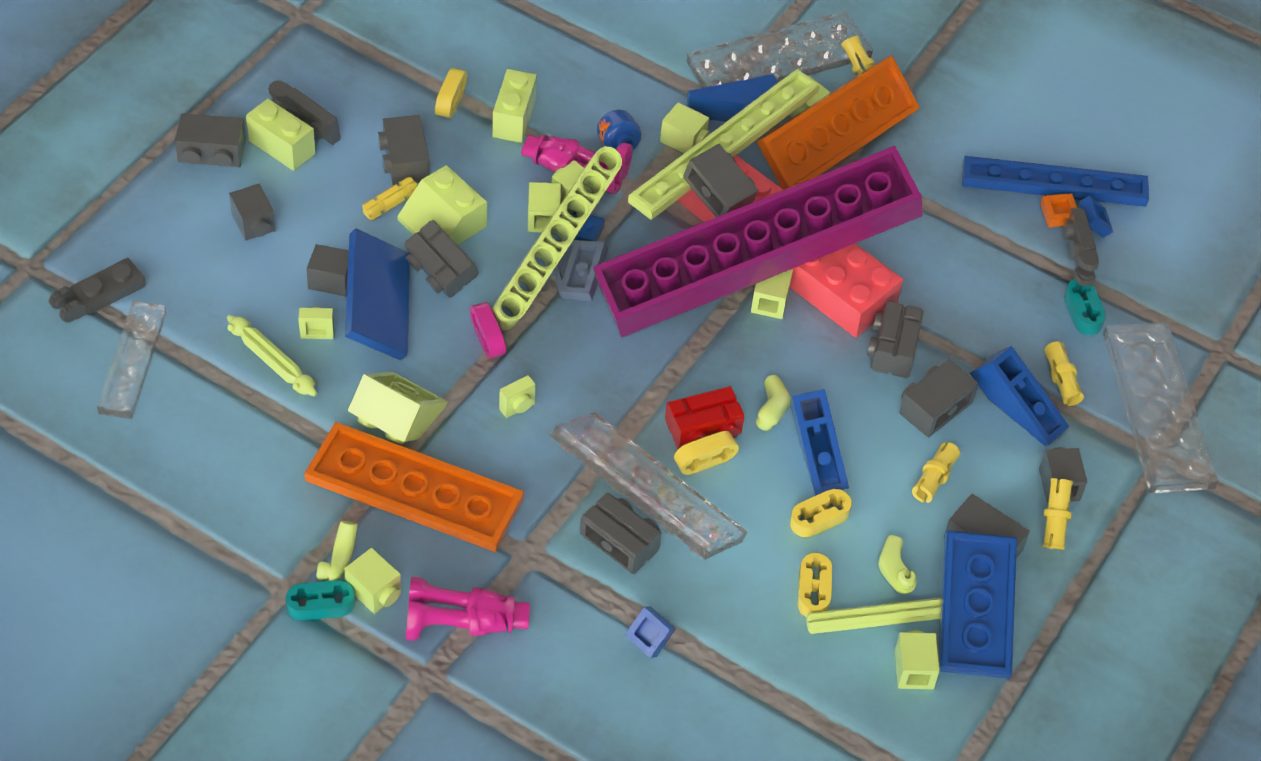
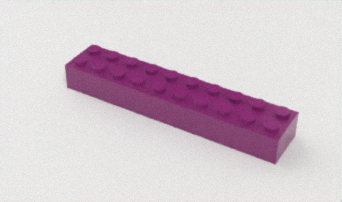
[593,146,923,338]

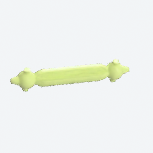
[227,315,317,397]

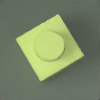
[298,307,334,339]
[499,375,536,418]

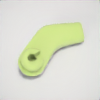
[756,375,791,431]
[316,521,358,581]
[878,535,917,594]

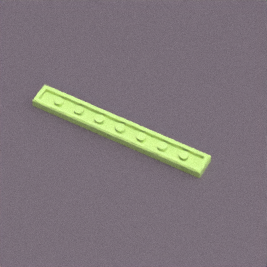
[628,69,820,220]

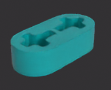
[1064,279,1106,335]
[285,580,355,620]

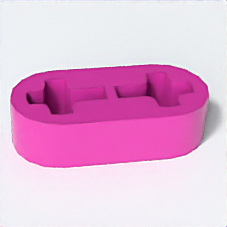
[469,302,506,359]

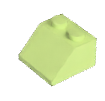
[397,165,487,245]
[348,372,448,444]

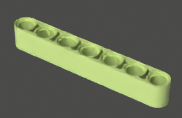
[491,146,622,330]

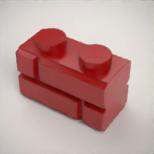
[665,386,744,449]

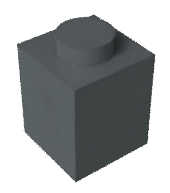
[229,183,275,241]
[306,244,349,297]
[1039,447,1087,503]

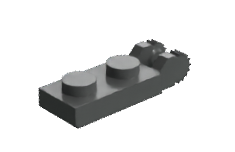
[268,80,341,145]
[1063,208,1099,287]
[48,257,146,323]

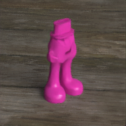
[521,134,633,194]
[405,577,530,641]

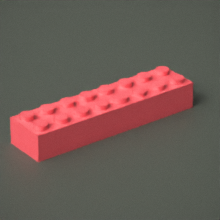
[677,155,903,338]

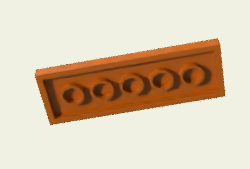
[756,55,920,190]
[304,422,524,553]

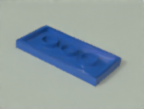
[345,228,409,361]
[938,530,1017,679]

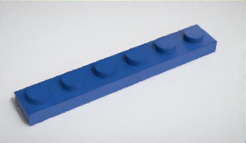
[962,156,1149,207]

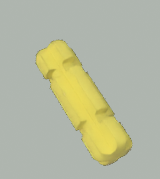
[362,177,418,220]

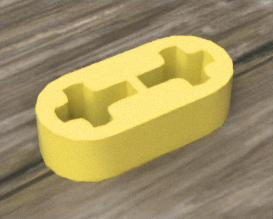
[435,68,467,119]
[674,431,739,475]
[790,489,852,537]
[797,553,832,617]

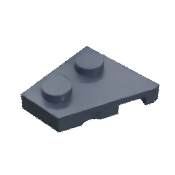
[553,240,608,301]

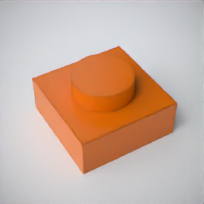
[1040,194,1077,227]

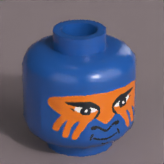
[597,109,642,150]

